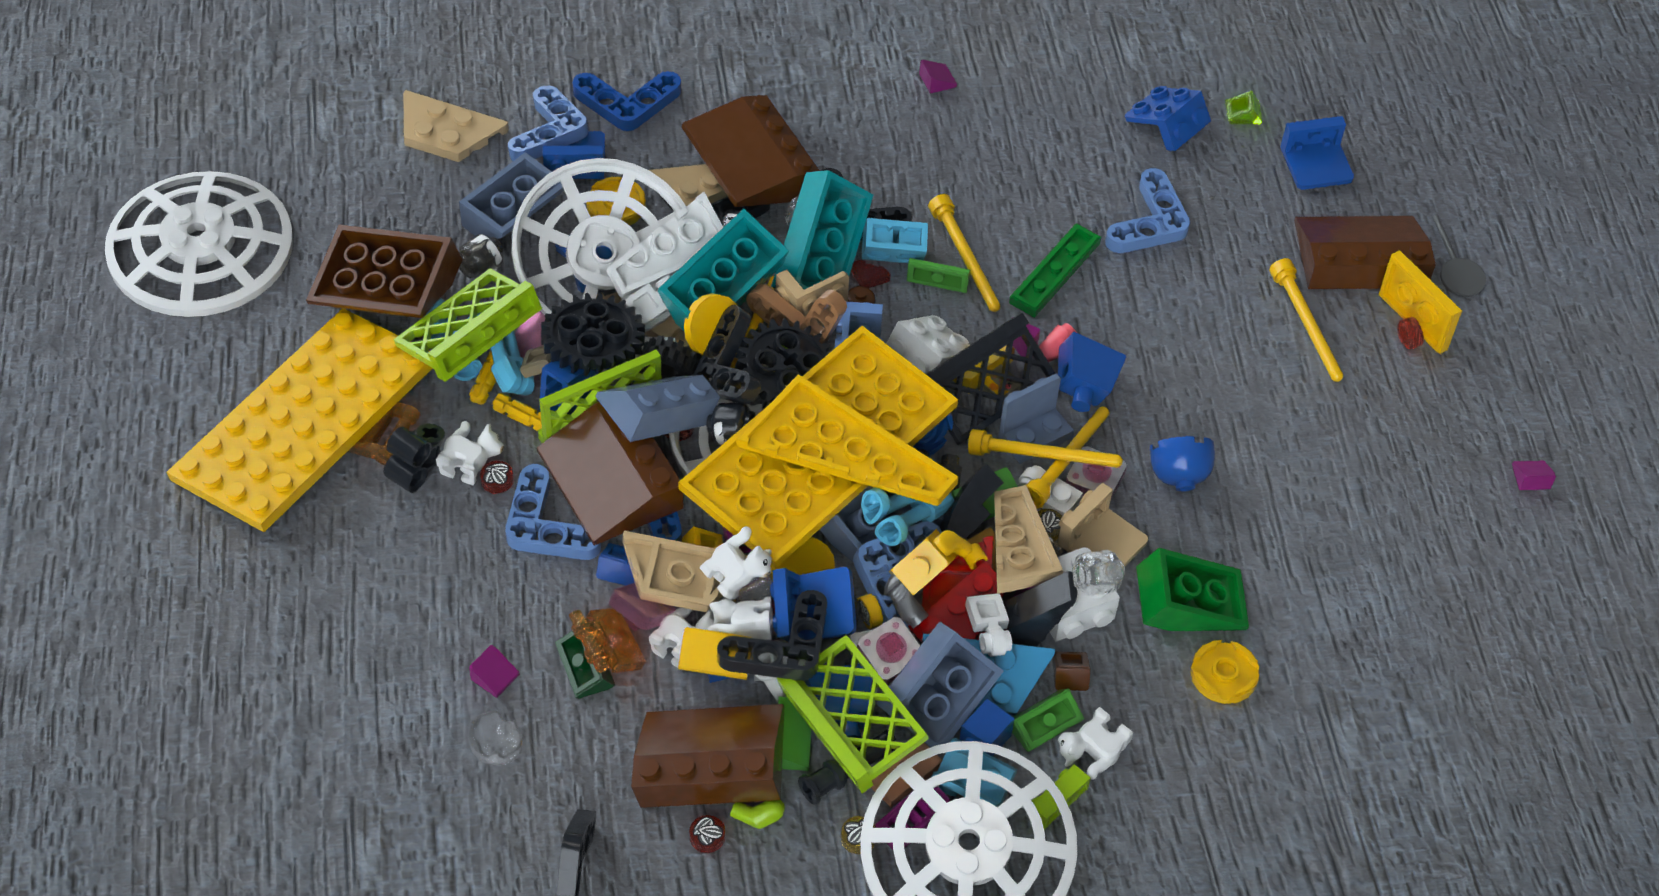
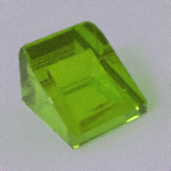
[1225,90,1262,124]

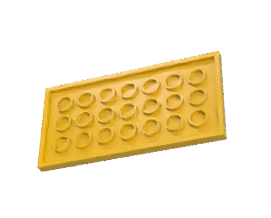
[167,308,433,532]
[678,326,958,569]

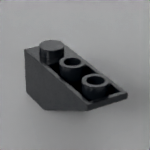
[1003,571,1077,647]

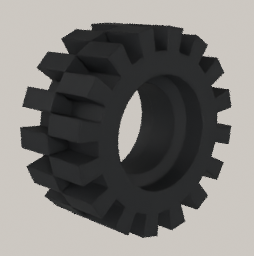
[639,336,698,379]

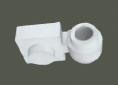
[624,274,671,325]
[1018,465,1083,519]
[965,594,1012,657]

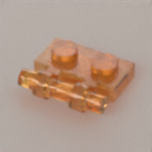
[569,608,647,673]

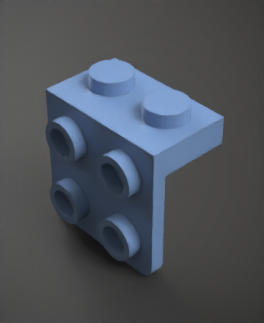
[834,302,883,349]

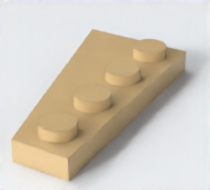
[994,485,1063,594]

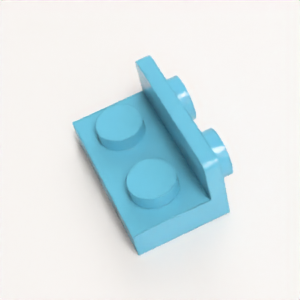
[931,738,1018,807]

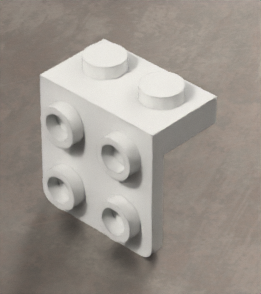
[886,315,970,374]
[1050,547,1120,642]

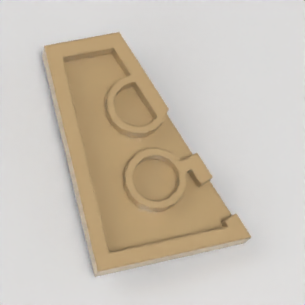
[649,164,728,206]

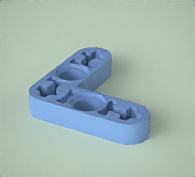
[507,85,589,161]
[1105,168,1190,253]
[505,464,601,560]
[853,521,942,628]

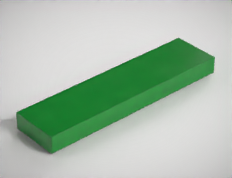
[1009,223,1101,318]

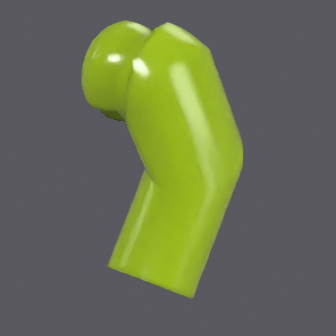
[730,800,785,829]

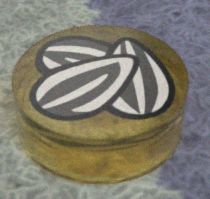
[1038,509,1062,541]
[841,816,876,854]

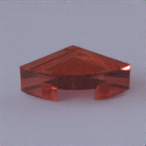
[851,260,891,288]

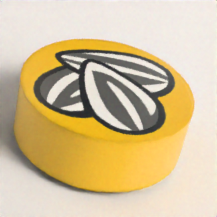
[857,593,883,629]

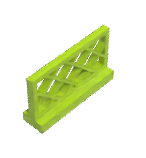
[393,268,542,382]
[538,350,661,443]
[776,635,929,794]

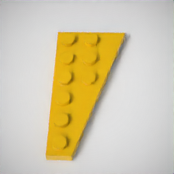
[736,374,959,506]

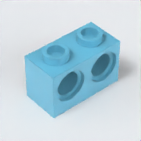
[862,218,928,263]

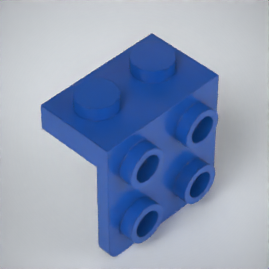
[1125,86,1211,151]
[1280,116,1354,190]
[543,131,605,179]
[770,567,857,642]

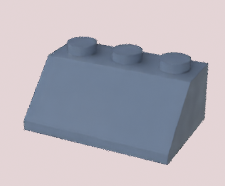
[459,152,564,242]
[595,375,720,442]
[876,622,1004,747]

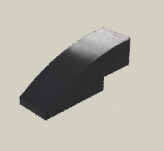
[940,464,1004,539]

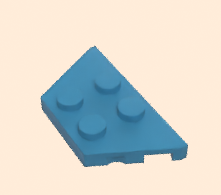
[922,634,1055,715]

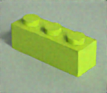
[1031,764,1091,830]

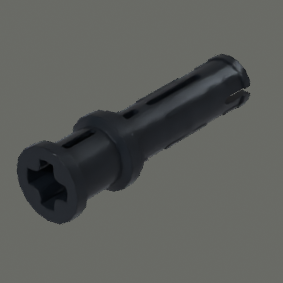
[798,730,896,805]

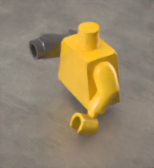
[884,529,988,629]

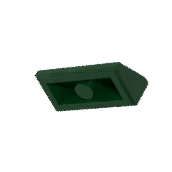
[555,624,615,699]

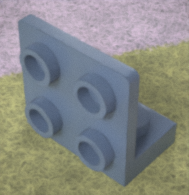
[998,374,1074,464]

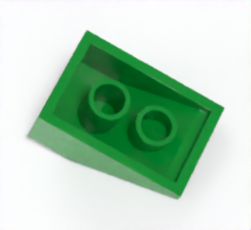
[1136,548,1249,631]

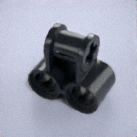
[383,423,445,493]

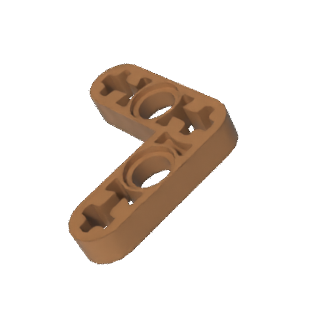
[746,284,847,344]

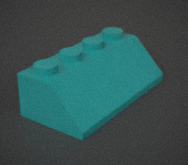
[771,170,874,290]
[658,209,789,331]

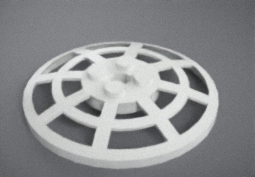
[511,158,686,332]
[105,171,293,317]
[861,741,1077,896]

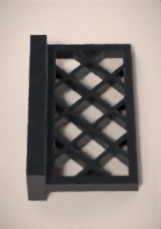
[926,313,1056,445]

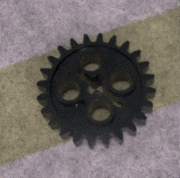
[541,293,645,376]
[735,318,831,409]

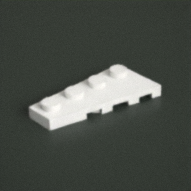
[607,192,723,298]

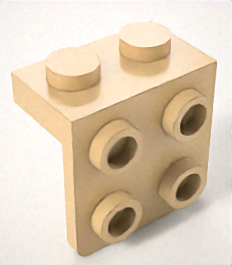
[774,269,849,326]
[1057,482,1148,580]

